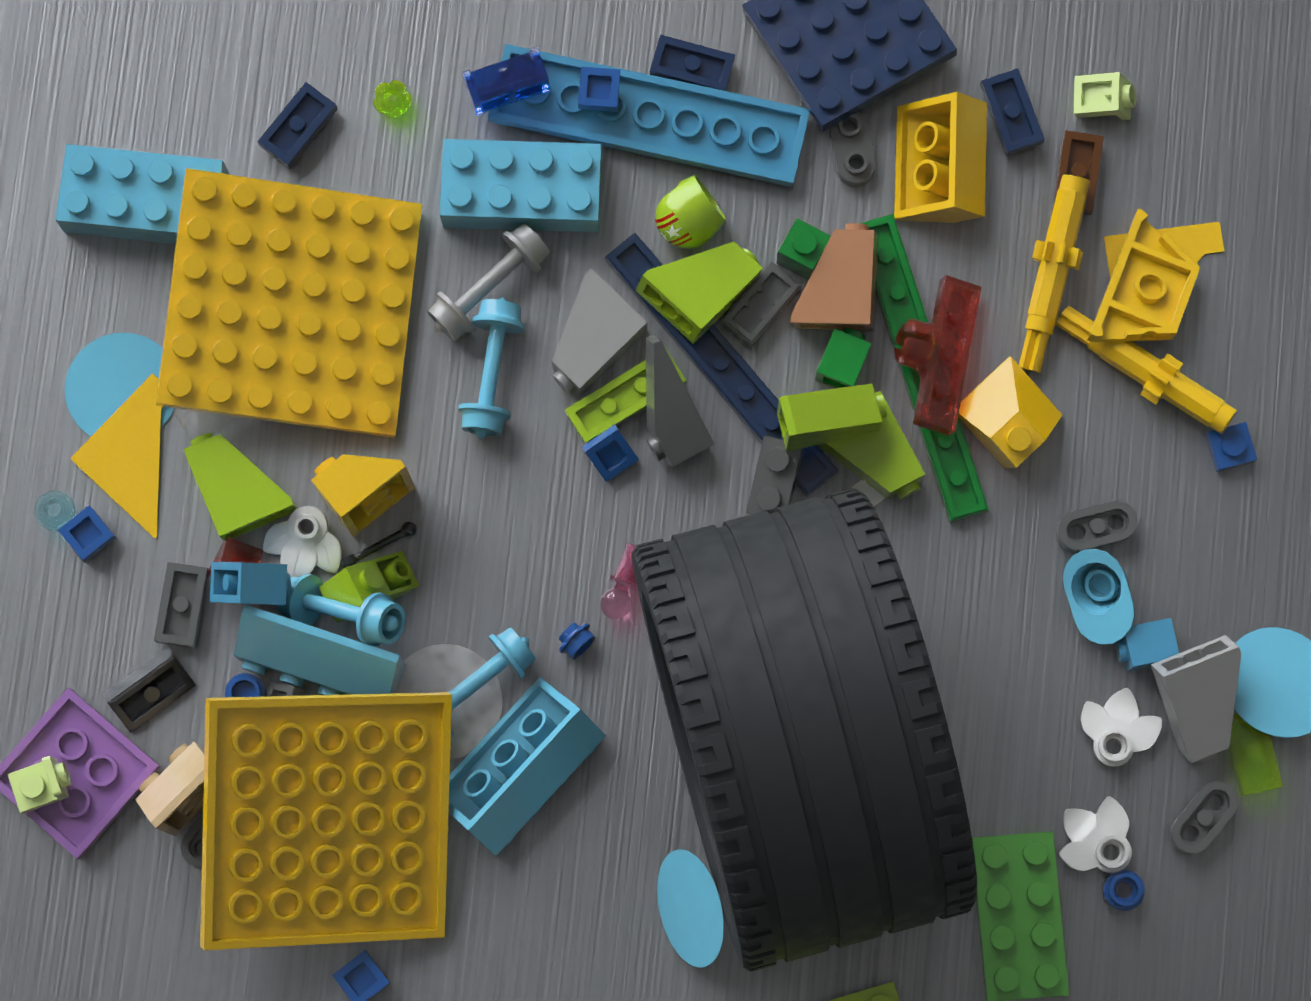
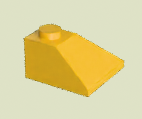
[952,356,1063,468]

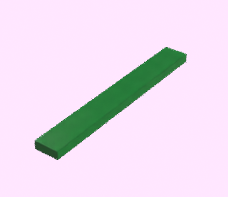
[860,214,989,524]

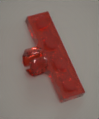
[893,275,982,436]

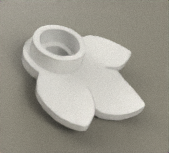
[263,506,342,577]
[1080,688,1162,767]
[1058,796,1132,873]

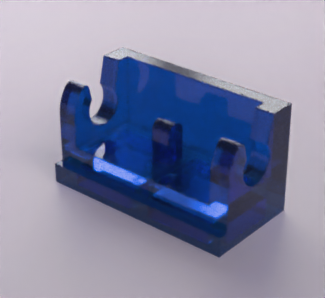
[462,46,550,115]

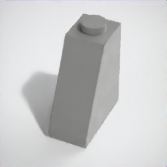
[552,268,648,396]
[1151,635,1241,763]

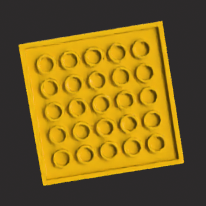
[155,168,422,438]
[200,692,452,951]

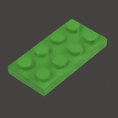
[972,831,1069,1001]

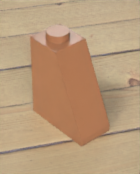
[791,223,878,331]

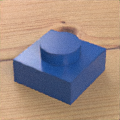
[578,67,621,112]
[1205,422,1258,472]
[582,424,639,482]
[58,505,116,563]
[332,950,391,1001]

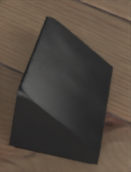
[103,647,196,733]

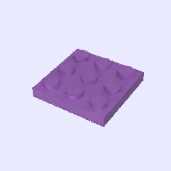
[0,687,161,860]

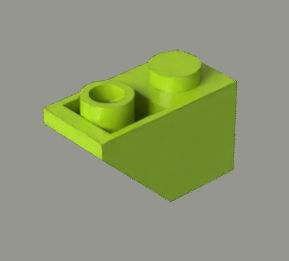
[319,551,420,623]

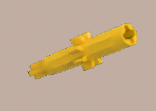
[1019,174,1090,373]
[1055,305,1237,434]

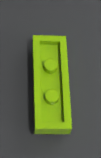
[565,348,687,444]

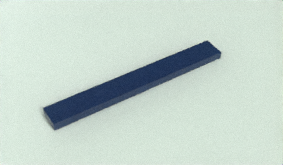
[605,233,838,497]

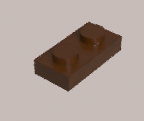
[1052,130,1104,215]

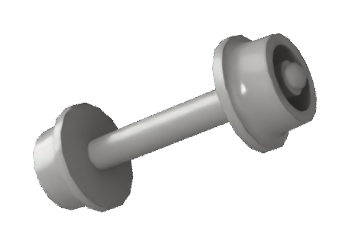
[427,223,550,341]

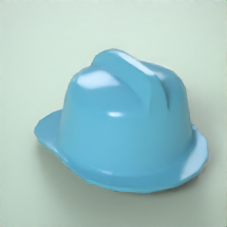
[1063,549,1135,645]

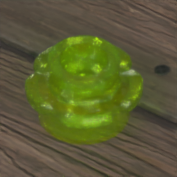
[373,80,412,118]

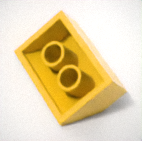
[894,92,987,223]
[311,454,415,537]

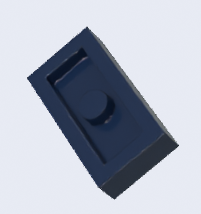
[650,34,735,91]
[980,68,1045,156]
[257,82,338,169]

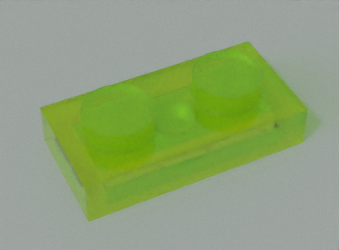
[1229,713,1283,797]

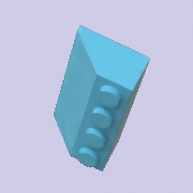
[234,604,406,695]
[449,677,606,856]

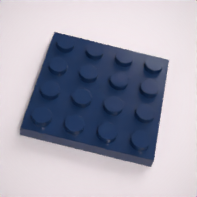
[742,0,957,132]

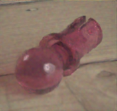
[600,543,638,619]

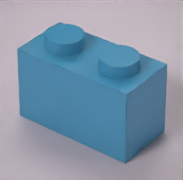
[210,562,291,605]

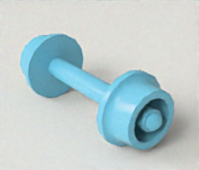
[458,297,525,439]
[277,574,406,646]
[418,627,536,735]

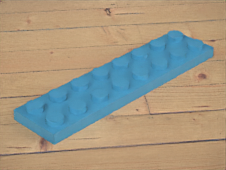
[488,44,810,187]

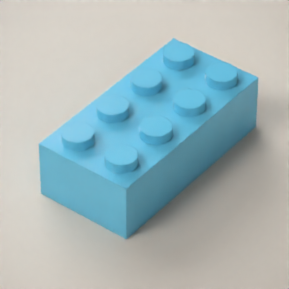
[440,139,602,233]
[55,144,229,244]

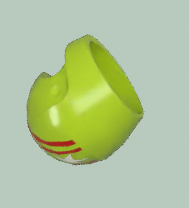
[655,175,727,249]

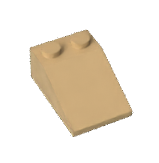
[135,742,204,837]

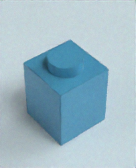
[1114,618,1179,671]

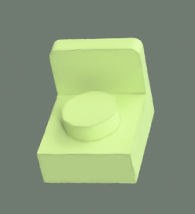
[1073,72,1136,120]
[7,756,72,814]

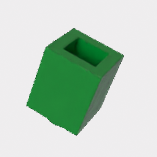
[776,218,831,280]
[815,328,872,388]

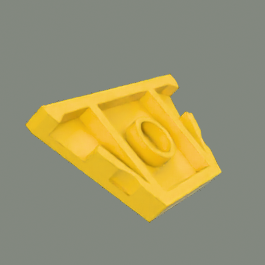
[1087,209,1201,343]

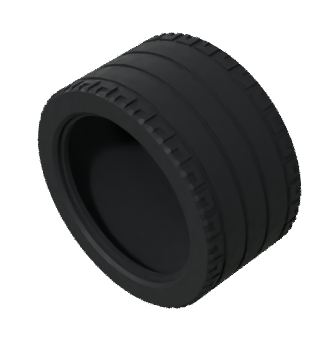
[632,488,977,972]

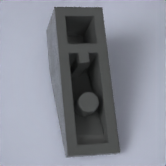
[646,335,714,467]

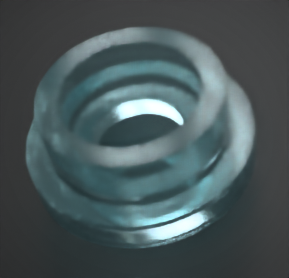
[34,491,75,531]

